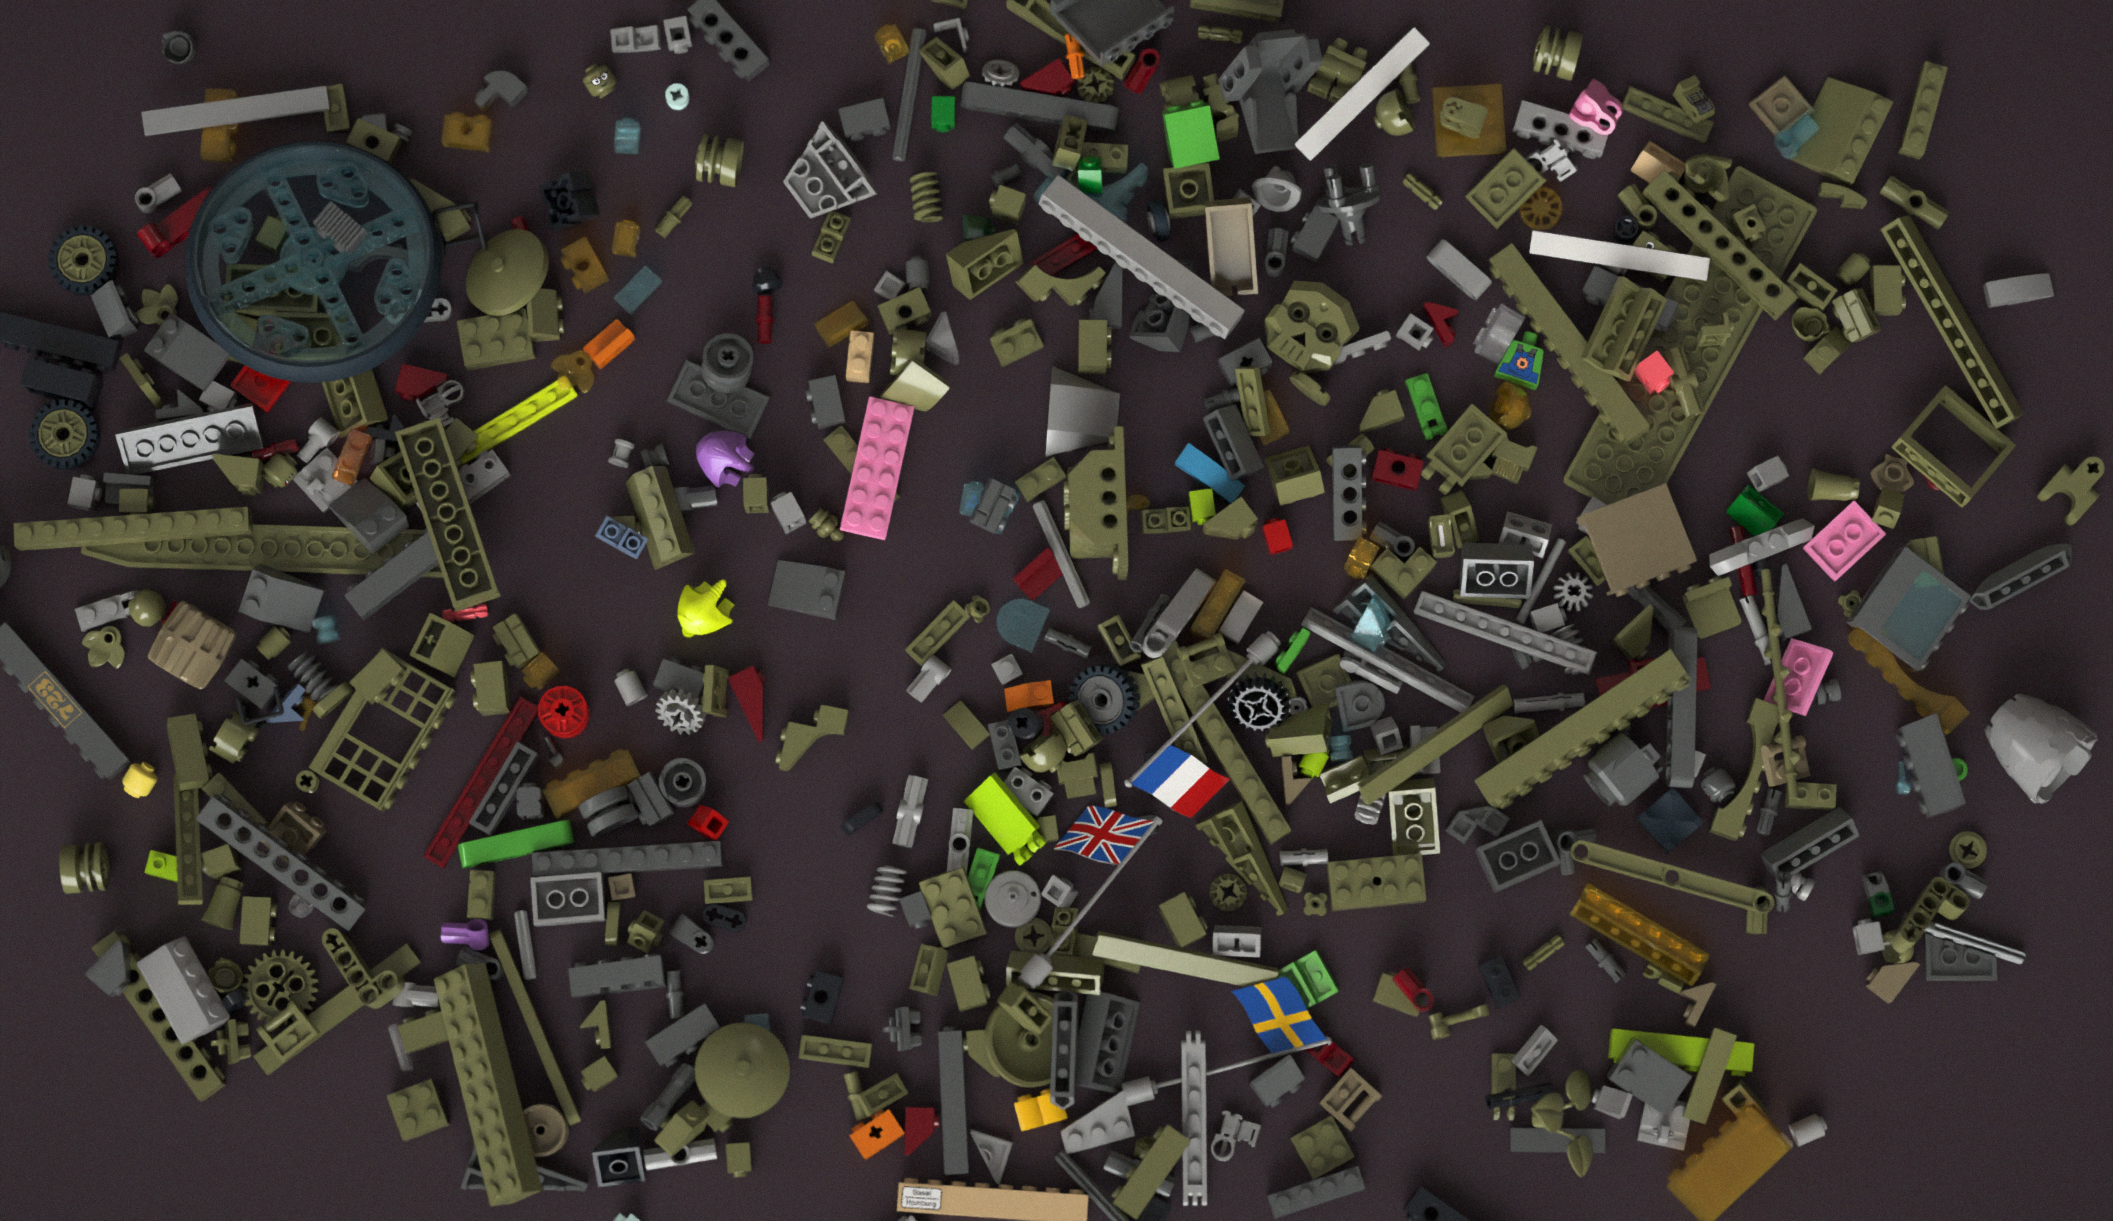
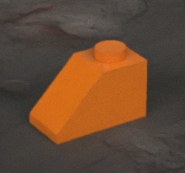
[1004,680,1054,712]

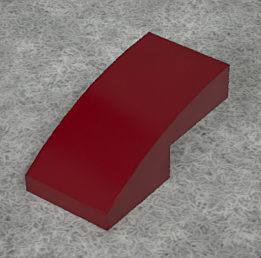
[1305,1034,1354,1078]

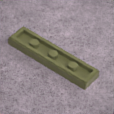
[1622,86,1714,144]
[1682,1027,1737,1124]

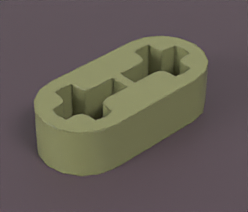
[312,682,354,719]
[1099,762,1117,808]
[605,901,621,946]

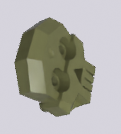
[1264,281,1360,374]

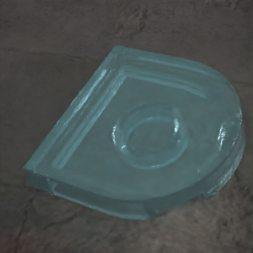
[996,599,1050,653]

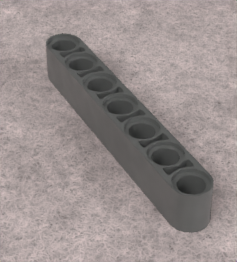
[960,82,1119,133]
[1666,626,1697,788]

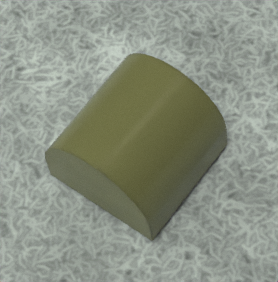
[1278,866,1307,893]

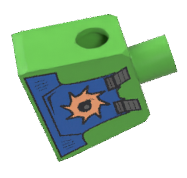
[1494,331,1544,390]

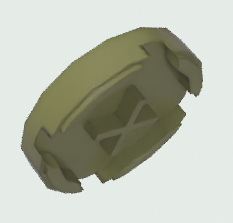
[1289,371,1331,406]

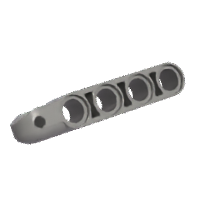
[1142,568,1217,658]

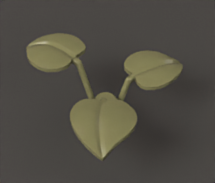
[1531,1069,1593,1177]

